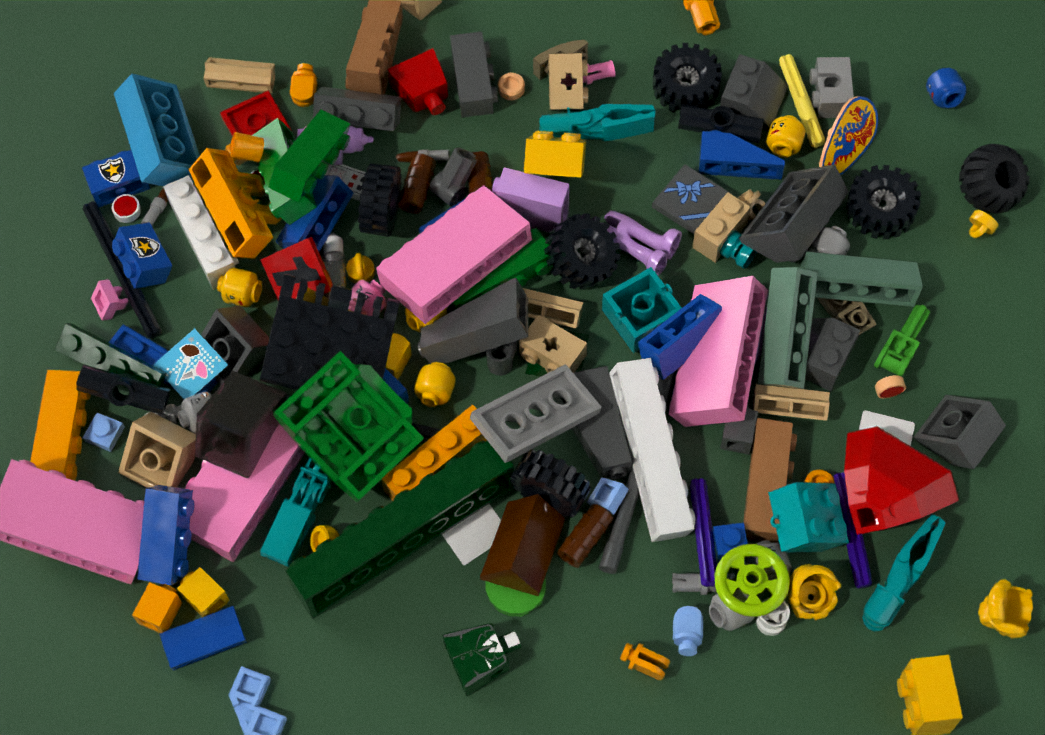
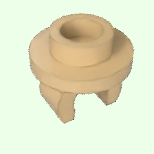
[738,189,765,220]

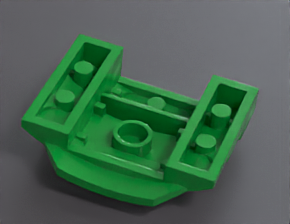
[273,351,424,502]

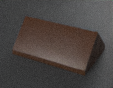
[480,494,565,597]

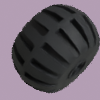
[959,144,1030,213]

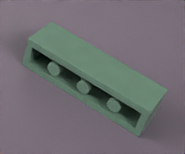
[800,251,923,307]
[758,267,818,389]

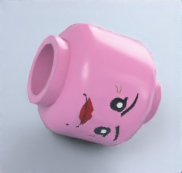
[348,280,387,316]

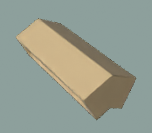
[204,57,275,94]
[523,288,583,328]
[753,384,830,421]

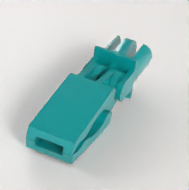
[539,104,655,142]
[260,458,332,567]
[862,515,946,631]

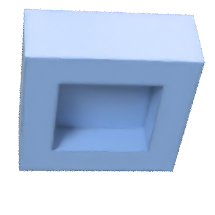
[83,413,125,452]
[587,477,629,515]

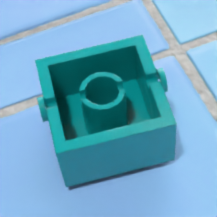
[602,267,682,354]
[768,482,849,552]

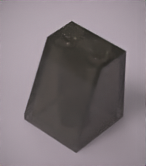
[195,371,286,479]

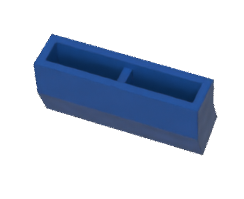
[160,606,247,671]

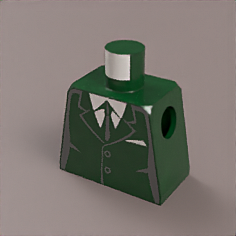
[442,623,521,697]

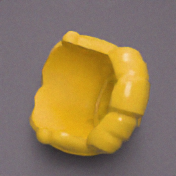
[788,564,841,620]
[978,579,1033,639]

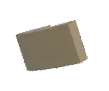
[533,39,588,80]
[817,298,877,335]

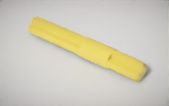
[779,54,825,148]

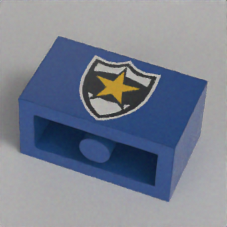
[82,150,150,207]
[112,222,172,289]

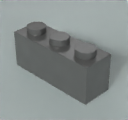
[450,31,498,118]
[313,87,402,131]

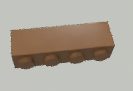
[743,418,797,543]

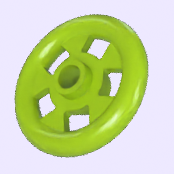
[714,544,790,617]

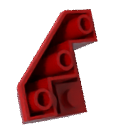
[844,426,959,535]

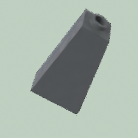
[418,278,528,364]
[553,366,632,480]

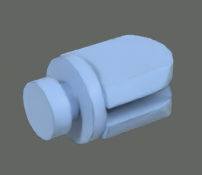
[673,606,703,656]

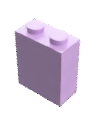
[492,167,569,233]

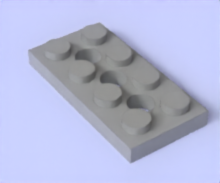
[470,364,602,463]

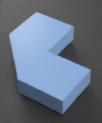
[229,666,287,735]

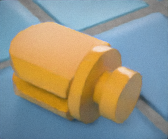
[290,63,318,107]
[620,643,671,680]

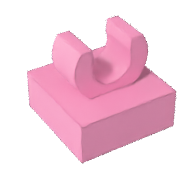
[91,279,128,321]

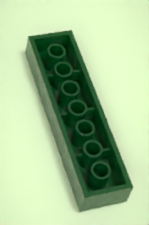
[285,441,514,619]

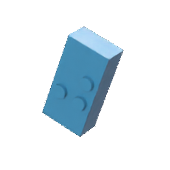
[114,74,200,186]

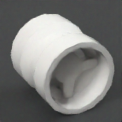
[756,598,790,636]

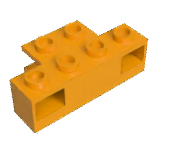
[188,148,282,259]

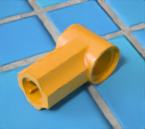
[683,0,720,36]
[225,132,264,165]

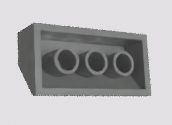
[739,164,849,263]

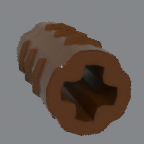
[467,151,493,194]
[398,154,436,214]
[557,504,613,568]

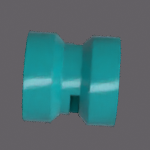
[720,230,757,269]

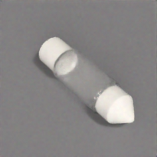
[322,233,347,298]

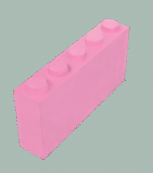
[376,185,532,324]
[669,276,768,427]
[185,397,305,563]
[0,459,144,585]

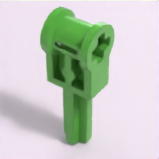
[874,304,930,377]

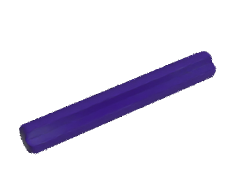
[833,472,872,588]
[690,478,717,587]

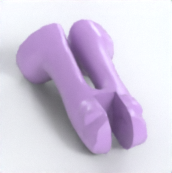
[600,210,682,275]

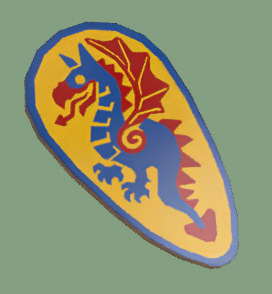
[819,96,878,175]

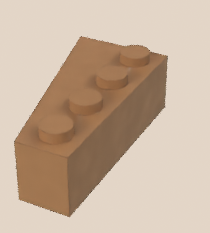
[345,0,403,95]

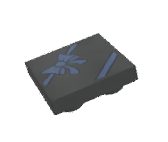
[652,164,730,234]

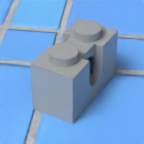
[810,57,854,118]

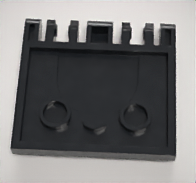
[260,274,400,390]

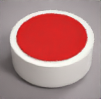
[112,194,141,223]

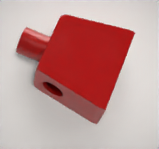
[387,48,448,115]

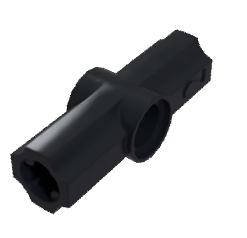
[678,104,764,143]
[76,364,170,415]

